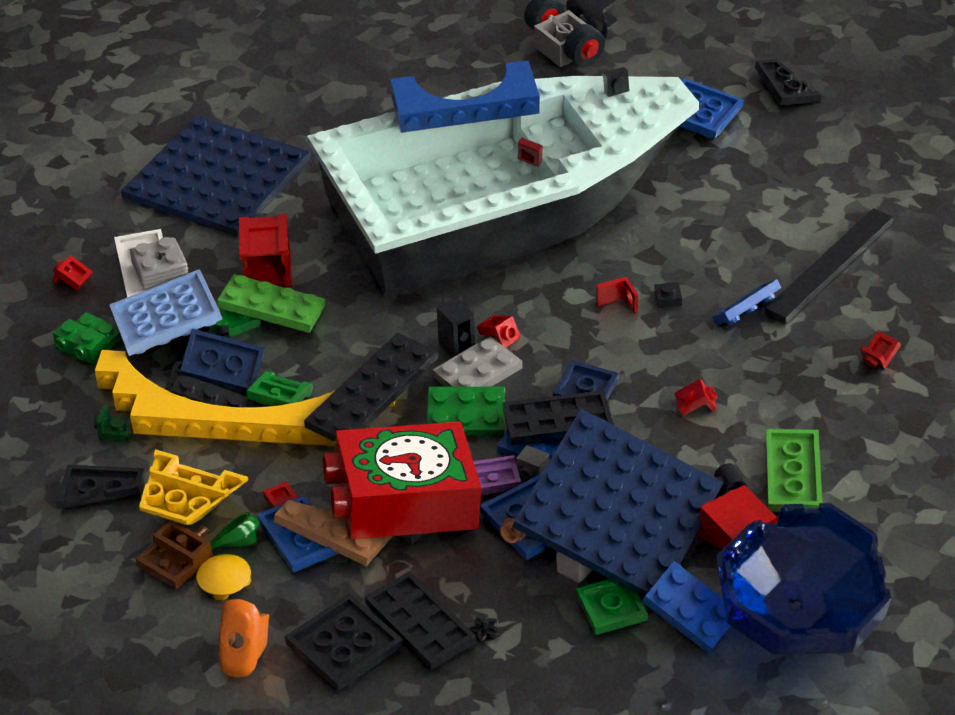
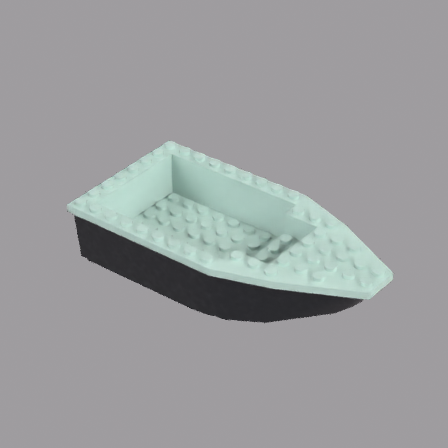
[307,76,699,298]

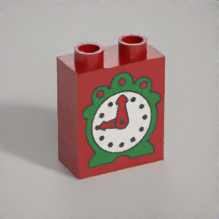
[322,422,482,539]

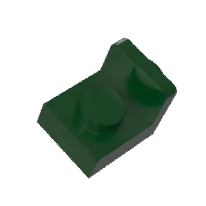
[94,405,133,443]

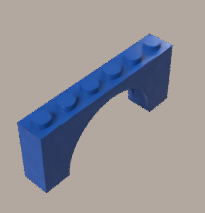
[390,60,540,133]

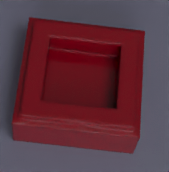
[517,138,543,167]

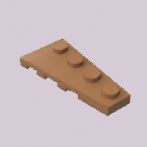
[274,500,393,566]

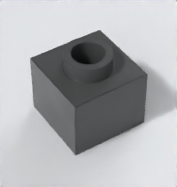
[516,445,550,481]

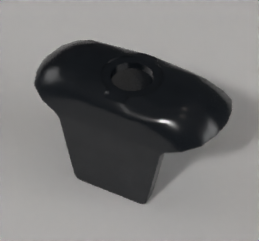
[566,0,618,38]

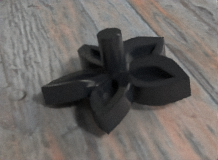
[469,617,500,643]

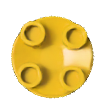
[196,554,251,600]

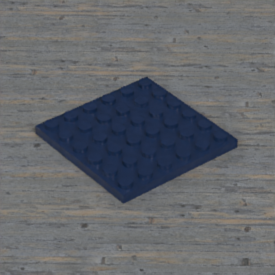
[121,115,311,237]
[512,408,723,597]

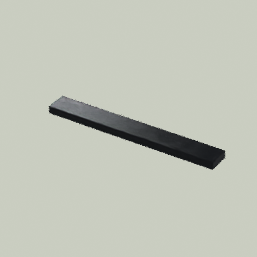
[765,208,893,324]

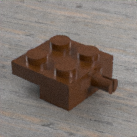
[135,520,213,590]

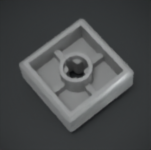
[130,237,189,289]

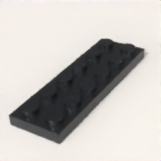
[304,333,438,443]

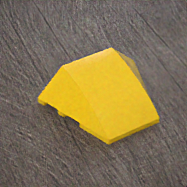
[139,449,248,525]

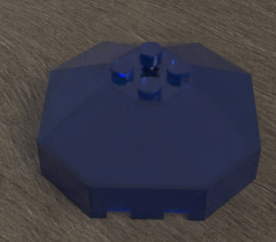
[716,503,891,655]

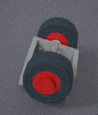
[524,0,605,67]

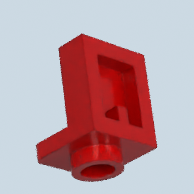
[52,255,93,291]
[476,315,520,348]

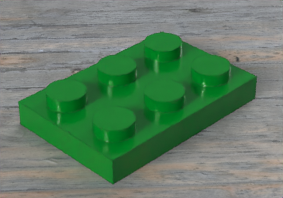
[427,386,505,435]

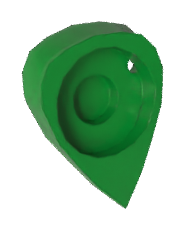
[210,512,260,549]

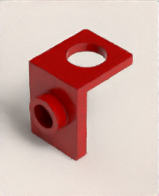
[596,277,638,313]

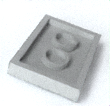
[432,336,522,387]

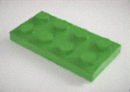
[217,274,326,333]
[766,429,822,513]

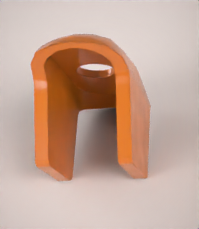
[219,599,269,678]

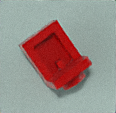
[859,331,901,370]
[674,379,717,416]

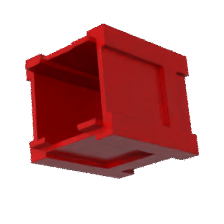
[239,214,292,288]

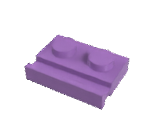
[473,455,521,495]

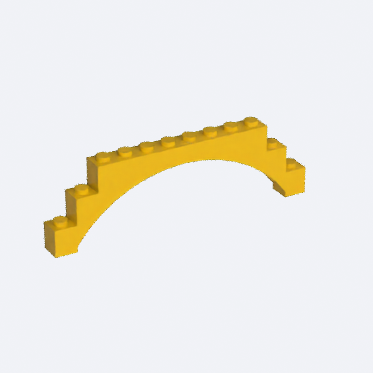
[95,350,395,446]

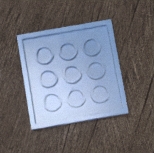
[110,269,222,356]

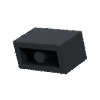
[436,298,475,358]

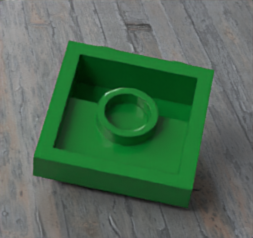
[53,312,122,365]

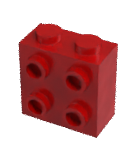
[700,485,777,558]

